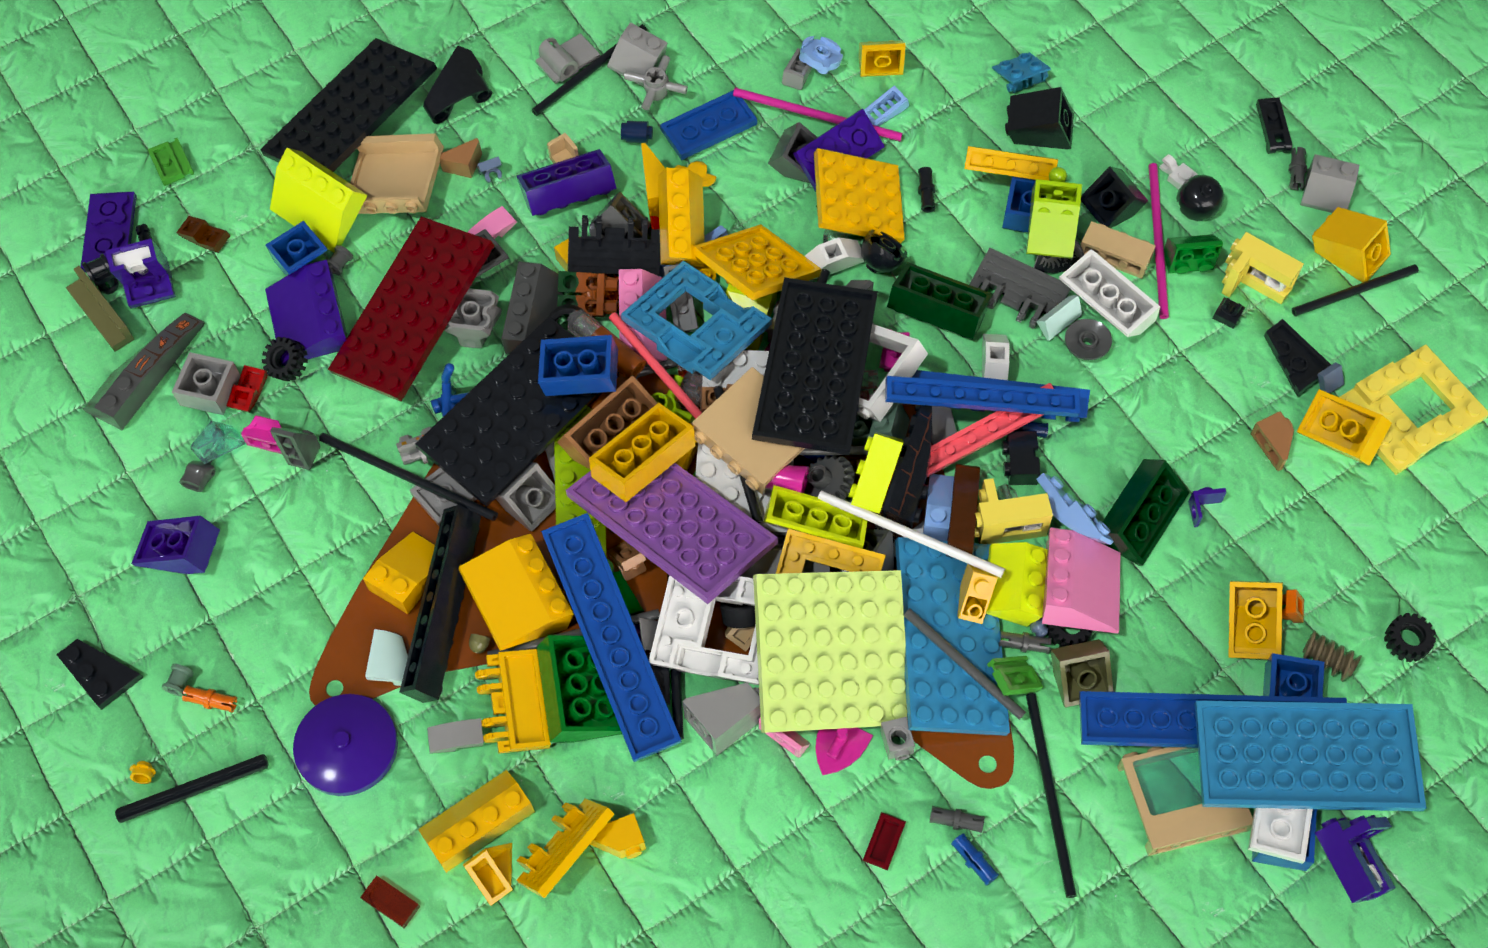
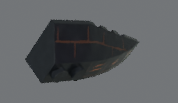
[883,405,932,529]

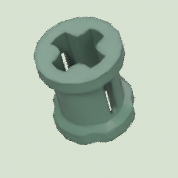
[162,664,194,697]

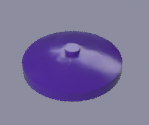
[293,694,398,796]

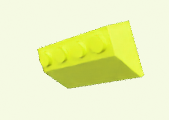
[763,485,868,549]

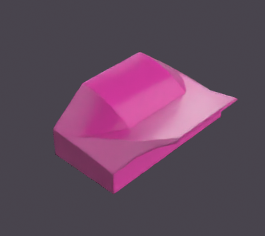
[241,415,282,454]

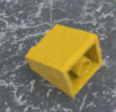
[1312,207,1391,283]

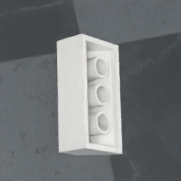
[1059,249,1160,337]

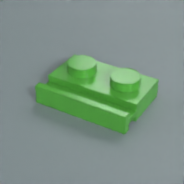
[147,138,194,186]
[987,656,1043,696]

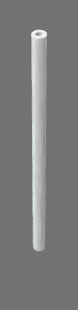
[818,490,1005,578]

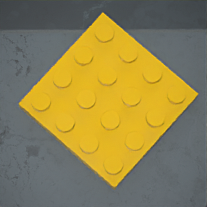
[814,148,905,243]
[693,224,822,300]

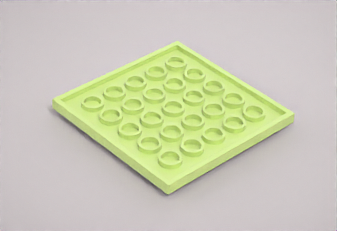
[753,570,908,733]

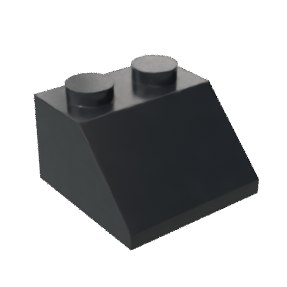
[1081,166,1148,228]

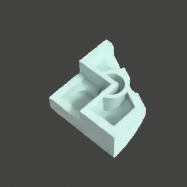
[365,629,408,686]

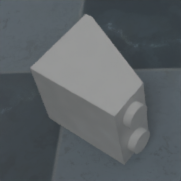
[682,682,761,756]

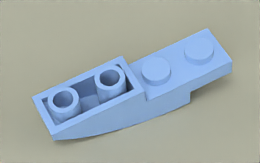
[1037,473,1114,545]

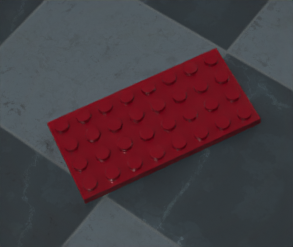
[328,216,495,402]

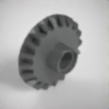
[804,455,855,500]

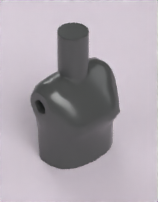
[179,449,216,492]

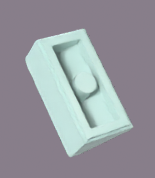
[1036,295,1082,341]

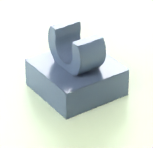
[477,156,502,183]

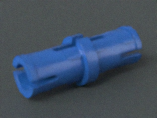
[951,833,999,886]

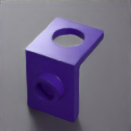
[1188,487,1227,527]

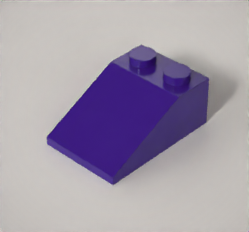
[131,516,220,574]

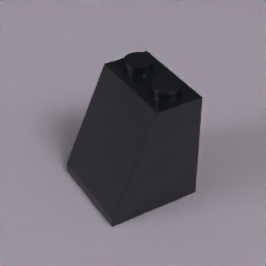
[1005,87,1074,149]

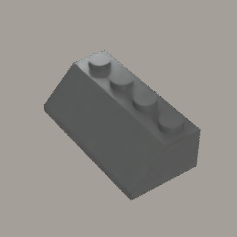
[502,262,564,354]

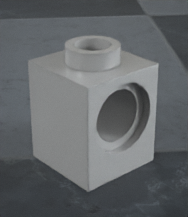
[880,717,915,761]

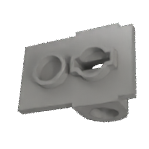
[535,33,600,84]

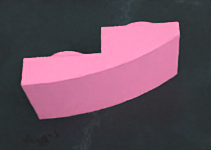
[468,206,517,239]

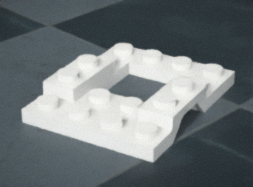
[649,575,759,685]

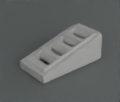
[782,48,812,90]

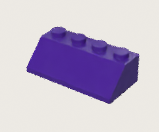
[516,149,617,216]

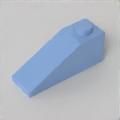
[923,474,954,541]

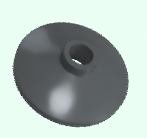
[1065,319,1112,360]

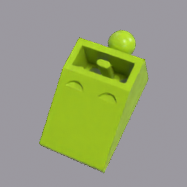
[1026,167,1082,259]

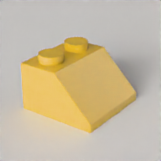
[859,40,906,77]

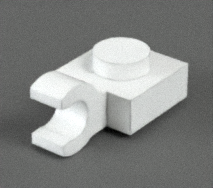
[1159,154,1198,190]

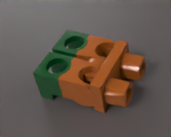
[557,271,619,317]

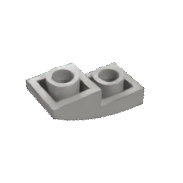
[427,718,484,754]

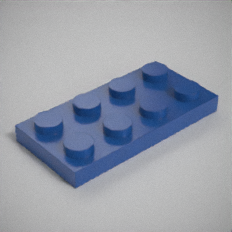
[660,90,757,160]

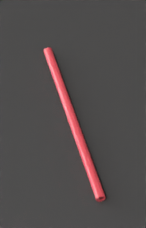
[609,312,702,419]

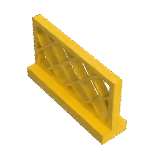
[964,146,1058,181]

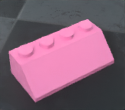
[619,269,667,365]

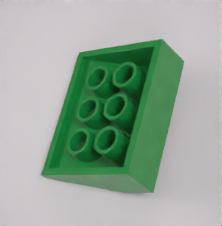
[536,635,622,743]

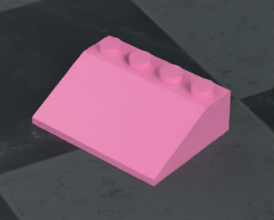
[1042,528,1120,634]

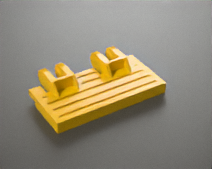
[475,649,551,754]
[516,798,614,898]

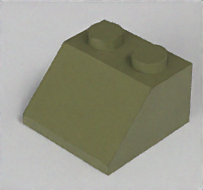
[1050,639,1114,708]

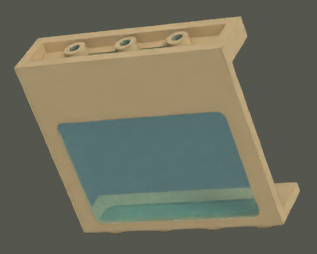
[1117,747,1253,856]

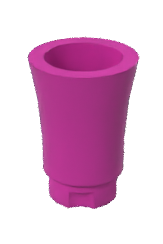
[765,465,809,493]

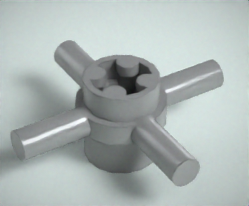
[624,55,688,110]

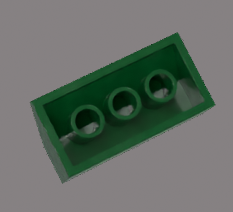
[887,262,993,340]
[1102,459,1190,566]

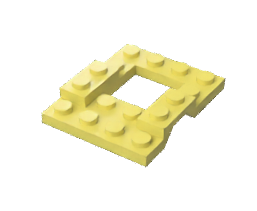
[1339,344,1488,475]

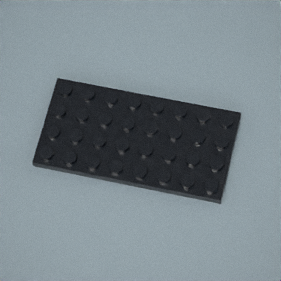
[260,38,437,172]
[752,277,878,455]
[415,317,619,507]

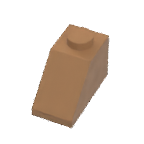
[1251,411,1294,471]

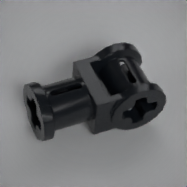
[82,253,119,294]

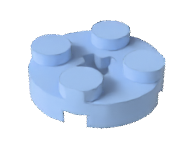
[799,36,843,74]

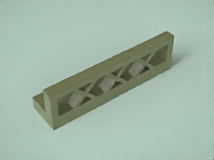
[66,266,134,352]

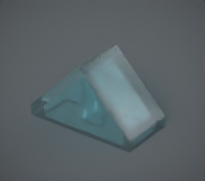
[191,421,245,464]

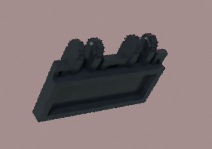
[568,215,660,276]

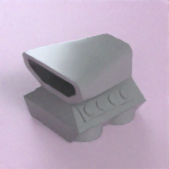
[444,289,502,348]

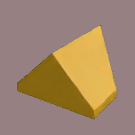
[463,843,513,906]

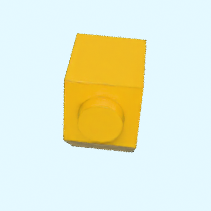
[589,813,646,859]

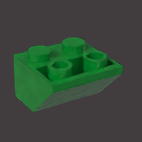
[1164,234,1223,274]

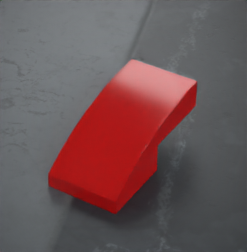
[226,365,268,413]

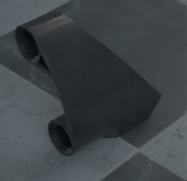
[423,45,492,124]

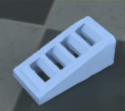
[864,85,909,126]

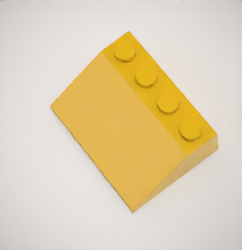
[459,534,574,651]

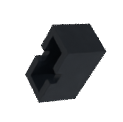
[1002,431,1040,485]

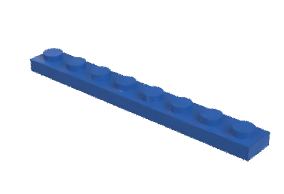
[885,376,1080,417]

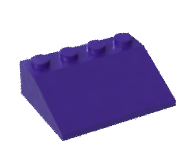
[265,259,347,366]

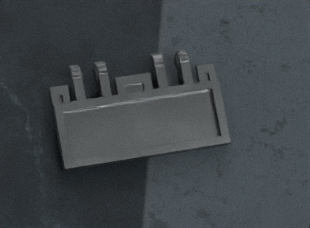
[969,248,1071,329]

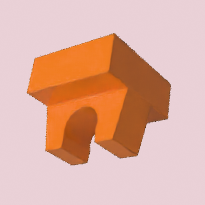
[1282,589,1304,623]

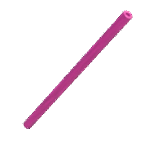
[733,87,903,141]
[1148,163,1169,319]

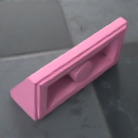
[759,717,810,758]

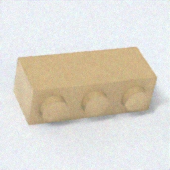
[1080,221,1156,279]

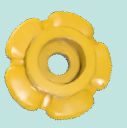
[129,761,156,784]

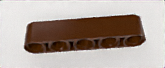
[946,464,980,557]

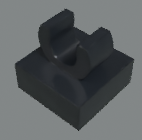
[1212,297,1245,329]

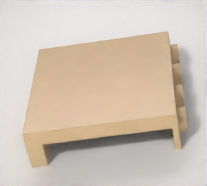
[350,133,444,214]
[692,367,805,495]

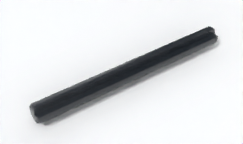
[115,754,269,823]

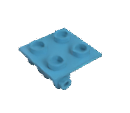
[992,52,1051,93]

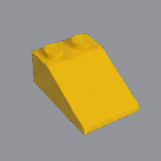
[641,143,665,223]
[1297,389,1392,466]
[363,532,435,614]
[1228,580,1283,659]

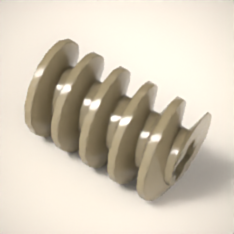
[1302,630,1362,682]

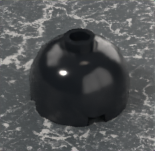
[1176,174,1224,221]
[861,229,907,273]

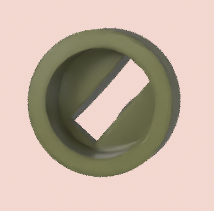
[469,634,490,653]

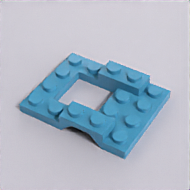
[621,261,772,380]

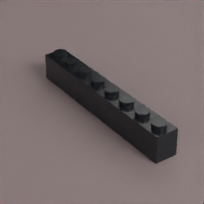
[399,505,481,703]

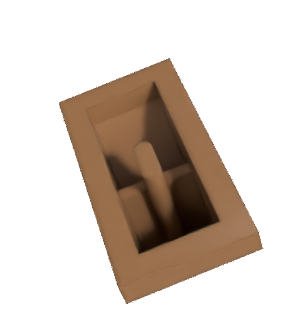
[440,138,482,178]

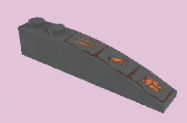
[83,313,205,430]

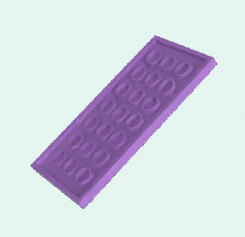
[566,463,778,604]

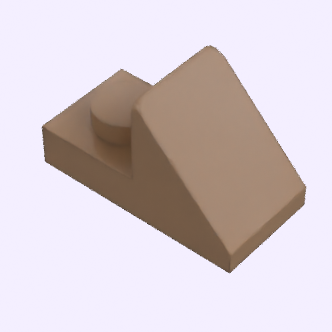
[607,541,647,581]

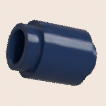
[621,121,653,143]

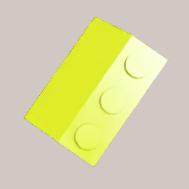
[848,432,903,514]
[986,542,1048,627]

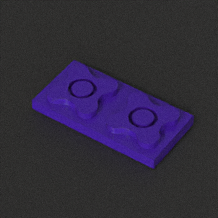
[793,109,885,192]
[81,192,137,272]

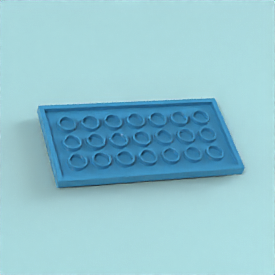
[895,537,1010,736]
[1194,701,1426,811]

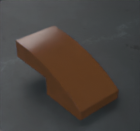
[176,216,230,253]

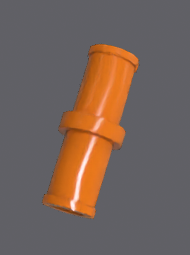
[182,685,238,713]

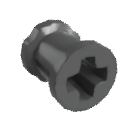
[327,245,353,276]

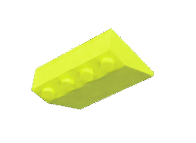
[270,148,368,253]

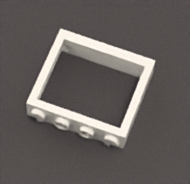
[857,324,928,422]

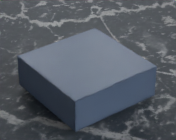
[1318,362,1344,393]

